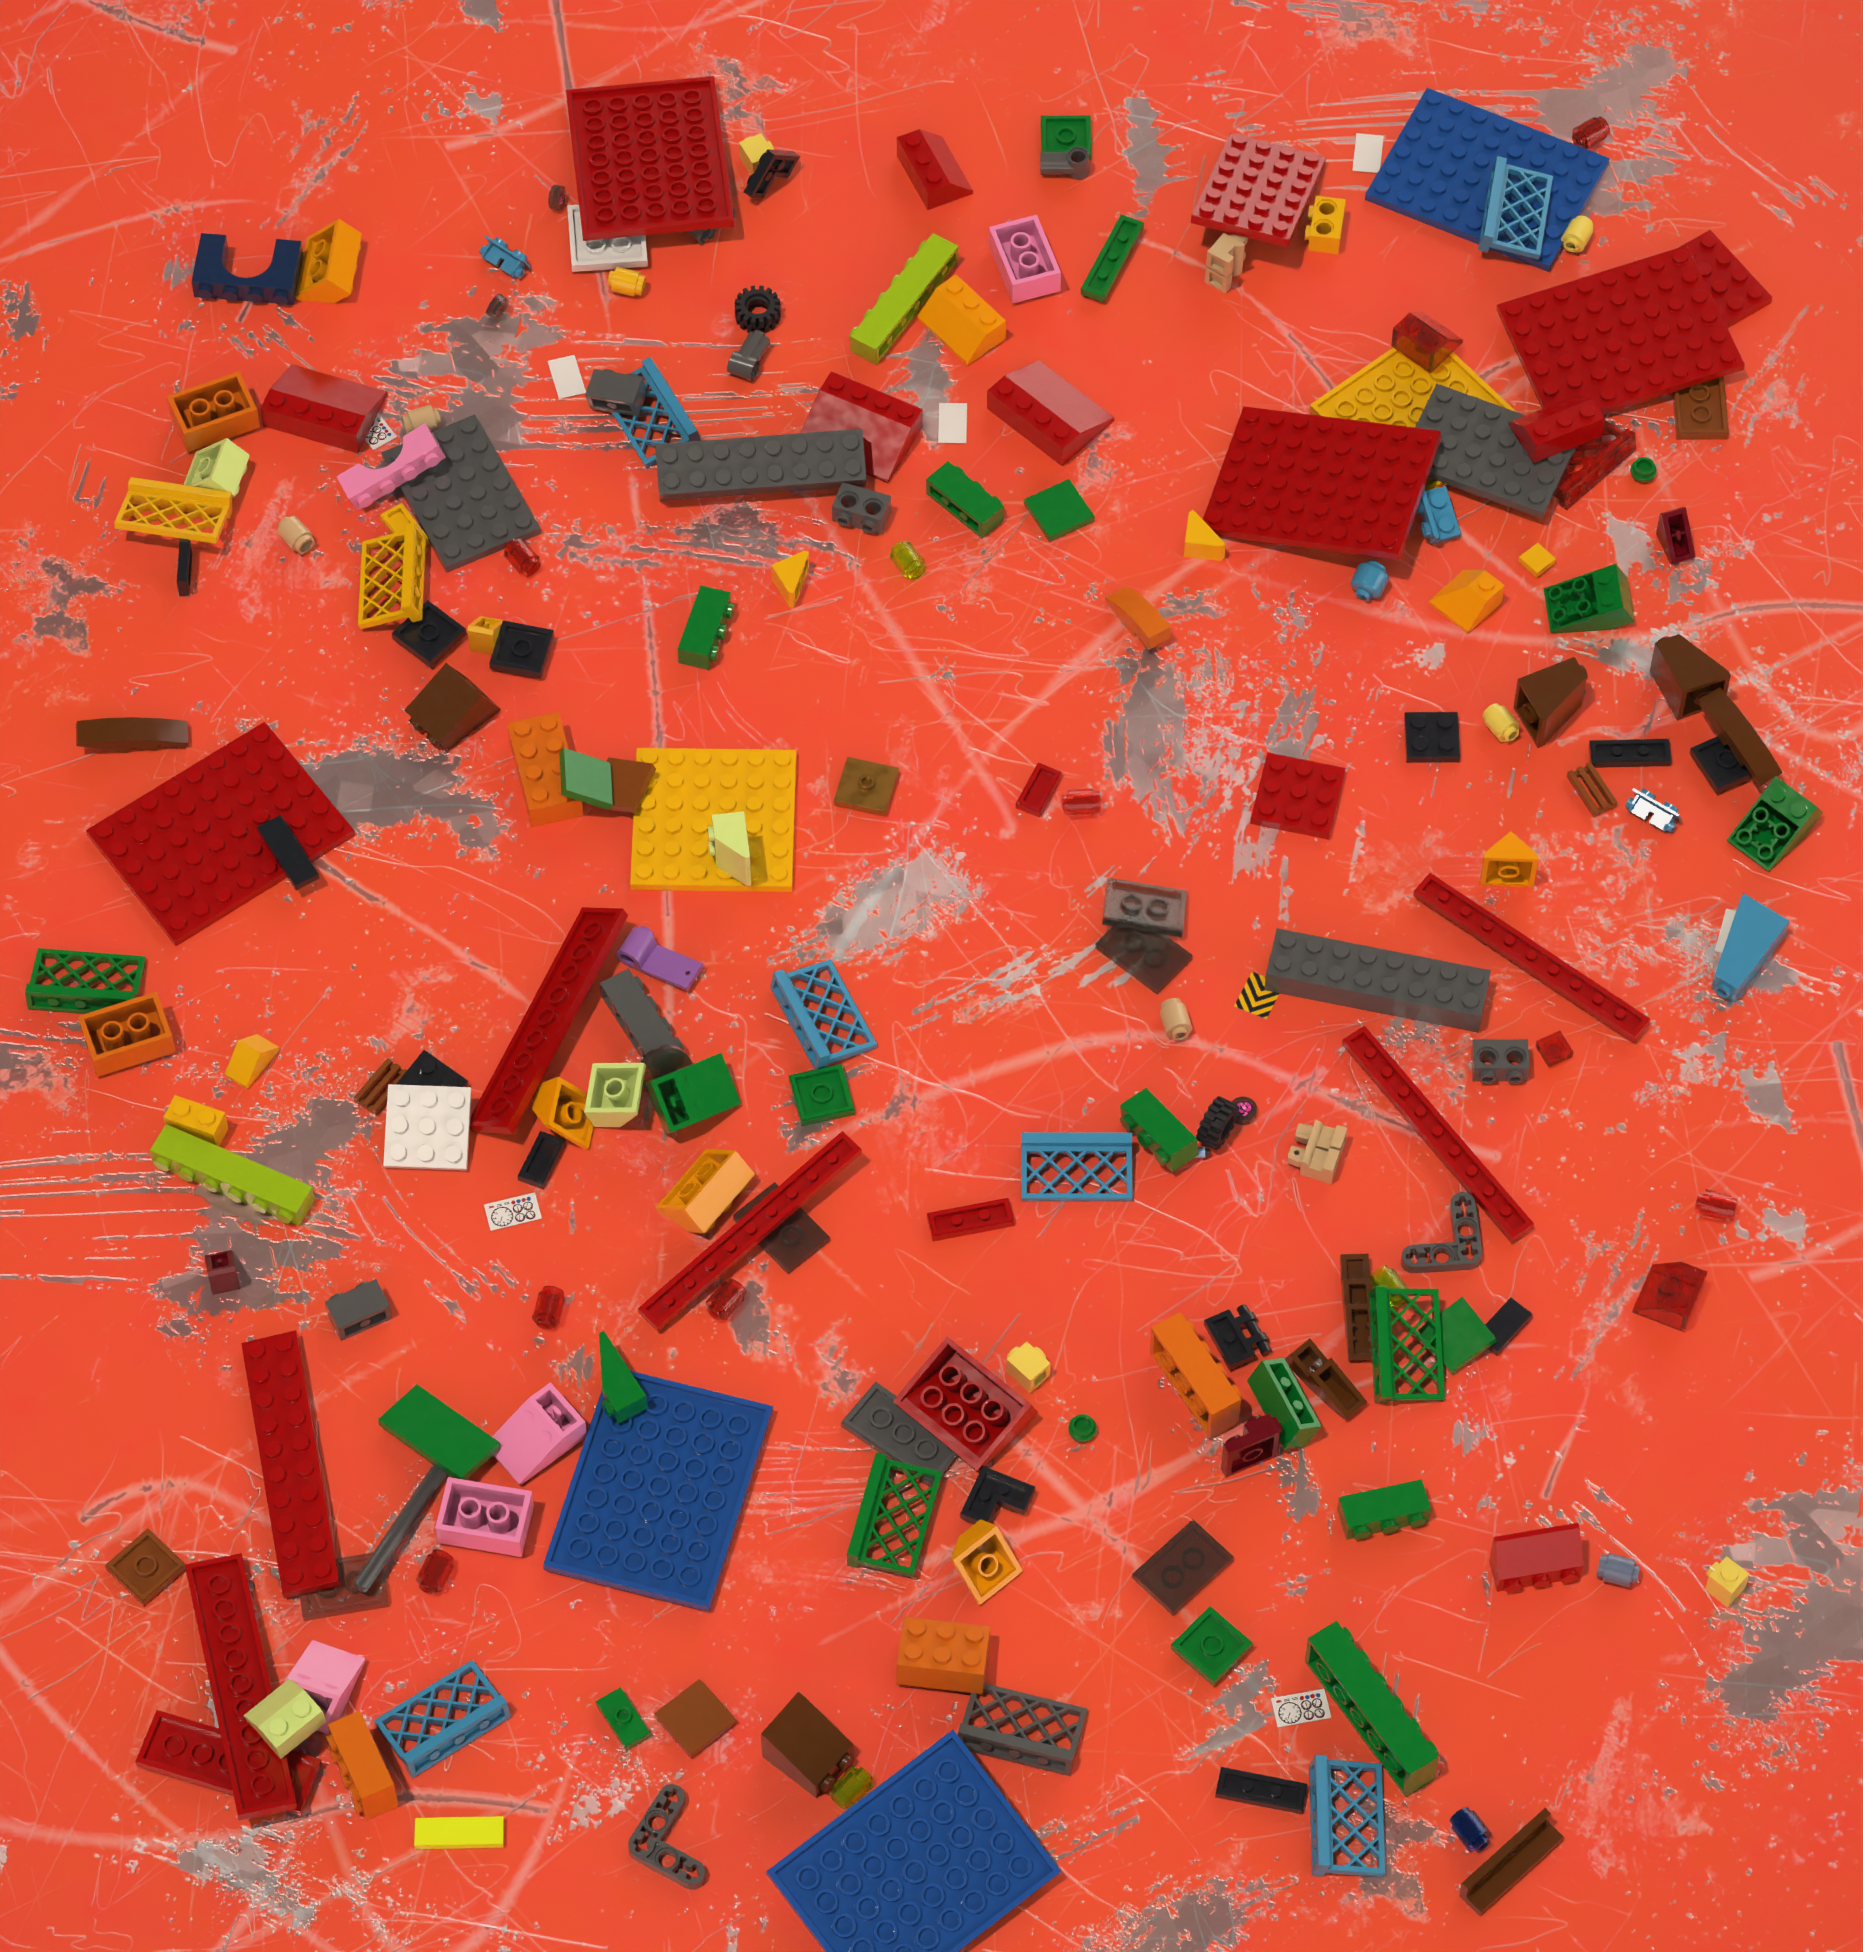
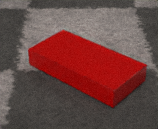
[1016,762,1062,818]

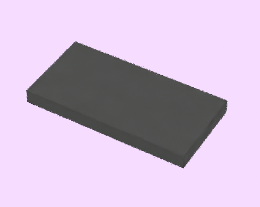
[841,1382,959,1488]

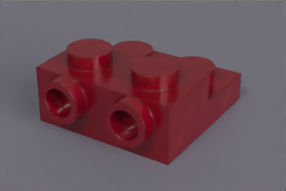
[1221,1413,1282,1478]

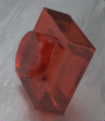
[1535,1031,1573,1068]

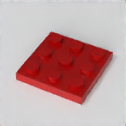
[1250,752,1346,840]

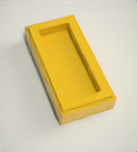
[380,503,429,546]

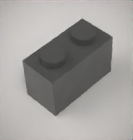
[585,369,647,416]
[325,1279,392,1341]

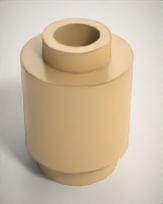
[401,404,441,434]
[277,516,315,554]
[1159,998,1192,1040]

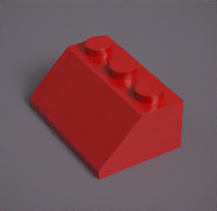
[897,129,973,210]
[1509,395,1605,463]
[1489,1523,1584,1593]

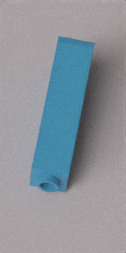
[1712,894,1790,1003]

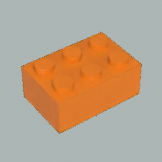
[167,371,260,453]
[78,991,176,1077]
[896,1617,990,1694]
[325,1710,399,1821]

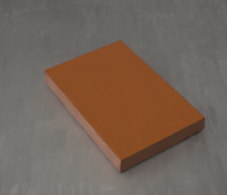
[1672,376,1729,440]

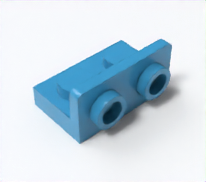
[1416,486,1461,545]

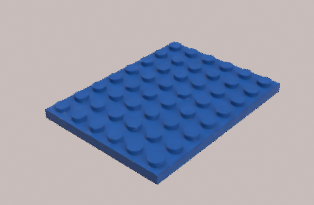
[1365,88,1610,272]
[543,1371,773,1612]
[765,1730,1061,1952]

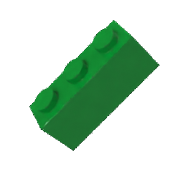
[926,461,1004,539]
[678,585,735,670]
[1120,1088,1199,1172]
[1247,1358,1322,1449]
[1337,1479,1431,1540]

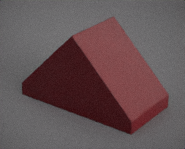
[1656,507,1696,564]
[205,1250,240,1295]

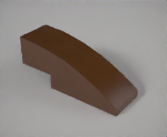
[1285,1338,1367,1420]

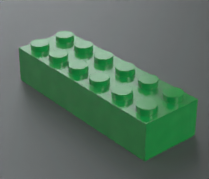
[1305,1620,1439,1797]

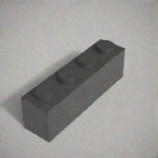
[600,969,685,1078]

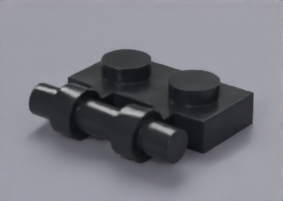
[1204,1304,1272,1370]

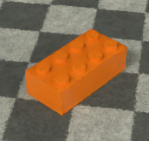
[507,712,584,827]
[1150,1312,1242,1440]

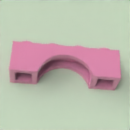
[336,423,446,511]

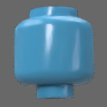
[1350,560,1389,601]

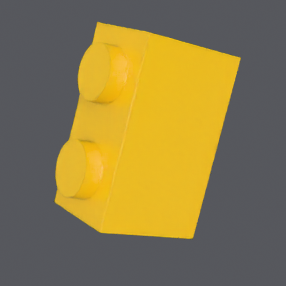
[163,1095,228,1146]

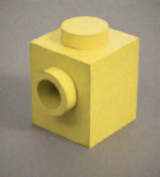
[739,133,774,175]
[1006,1342,1051,1393]
[1705,1556,1749,1607]

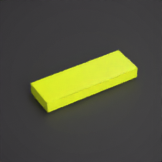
[414,1816,504,1849]

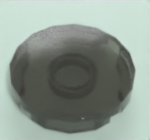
[641,1044,692,1093]

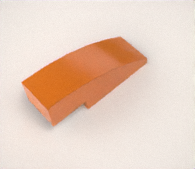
[1105,586,1171,650]

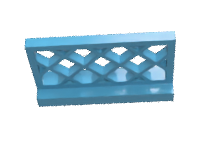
[1478,156,1553,260]
[611,357,701,469]
[770,959,877,1070]
[1021,1132,1132,1201]
[374,1660,511,1779]
[1309,1755,1385,1877]

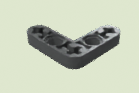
[1401,1192,1482,1273]
[628,1784,706,1890]

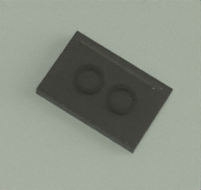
[1102,878,1187,938]
[1095,909,1193,994]
[733,1182,830,1274]
[1132,1520,1234,1616]
[299,1552,389,1621]

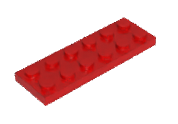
[135,1710,322,1816]

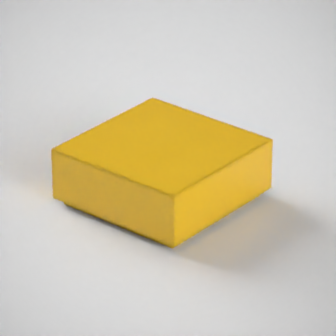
[1518,543,1556,578]

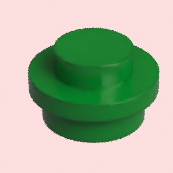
[1630,457,1657,482]
[1068,1414,1097,1442]

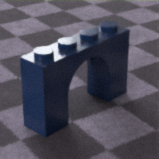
[191,233,303,305]

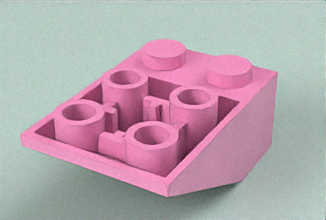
[492,1382,587,1486]
[285,1640,366,1735]

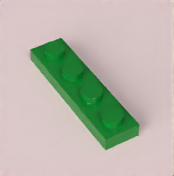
[1081,214,1144,303]

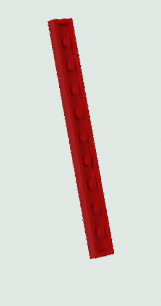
[1413,873,1650,1043]
[1342,1026,1534,1243]
[638,1131,862,1331]

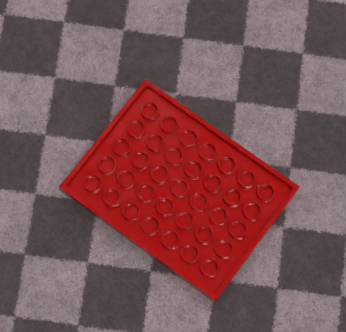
[566,76,734,241]
[1497,245,1745,414]
[1203,406,1442,560]
[86,722,355,946]

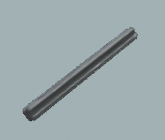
[354,1464,447,1593]

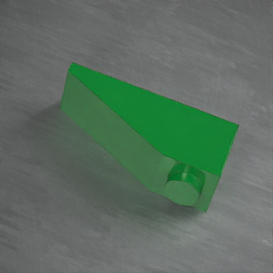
[599,1331,647,1424]

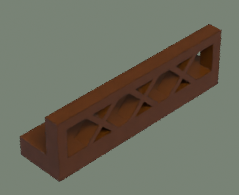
[1459,1808,1564,1916]

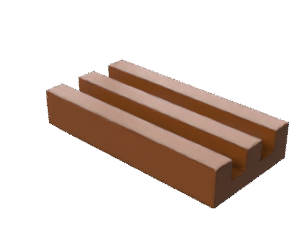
[1567,762,1617,817]
[354,1058,407,1115]

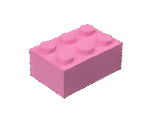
[988,215,1061,304]
[435,1477,534,1557]

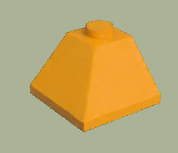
[1428,570,1505,634]
[532,1077,593,1150]
[951,1519,1023,1605]

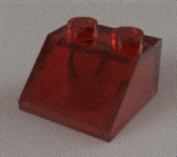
[1391,312,1463,373]
[1632,1262,1708,1333]

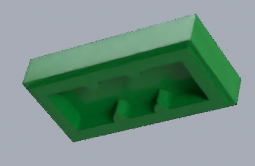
[596,1687,651,1751]

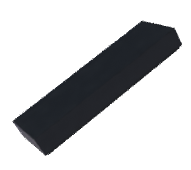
[1589,739,1671,768]
[257,815,320,890]
[1215,1767,1307,1814]

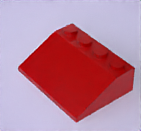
[987,360,1115,466]
[260,364,387,454]
[800,371,923,483]
[893,1336,1038,1471]

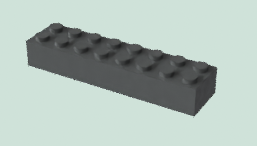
[655,429,866,501]
[1265,928,1491,1033]

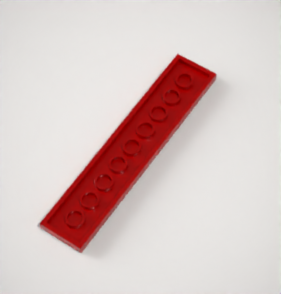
[470,907,628,1134]
[241,1330,341,1598]
[185,1553,297,1821]

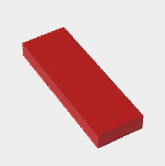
[927,1198,1014,1242]

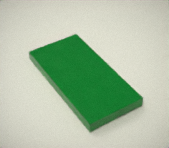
[378,1384,500,1480]

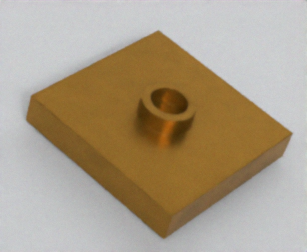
[834,757,899,817]

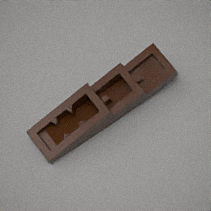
[1697,687,1783,787]
[76,717,188,753]
[1340,1253,1372,1361]

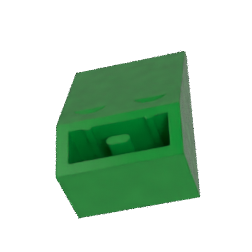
[1544,564,1635,634]
[1727,776,1823,872]
[645,1053,741,1134]

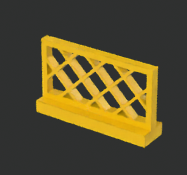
[114,477,232,544]
[358,522,426,629]

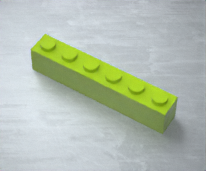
[849,233,959,365]
[150,1124,315,1226]

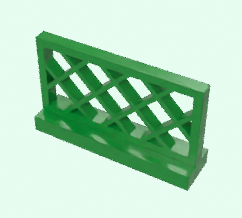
[25,948,146,1014]
[1368,1286,1445,1403]
[847,1452,942,1577]

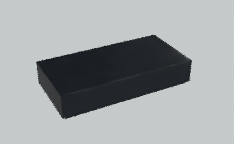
[177,538,193,596]
[518,1131,566,1190]
[1485,1298,1533,1356]

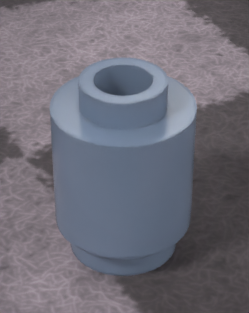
[1596,1553,1640,1587]

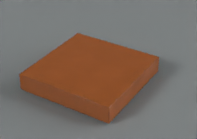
[590,757,656,813]
[105,1529,186,1606]
[654,1679,737,1759]

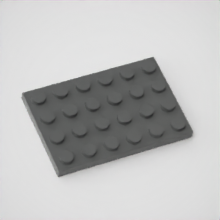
[1415,384,1577,519]
[381,415,541,573]

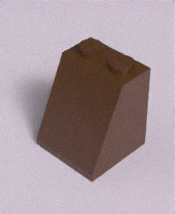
[1650,634,1731,720]
[1513,657,1588,748]
[404,663,501,749]
[761,1692,854,1798]

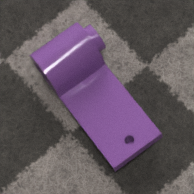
[616,926,704,991]

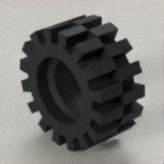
[735,285,781,333]
[1196,1096,1240,1150]

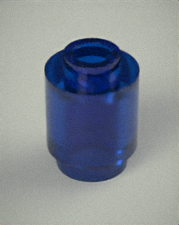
[1449,1807,1492,1852]

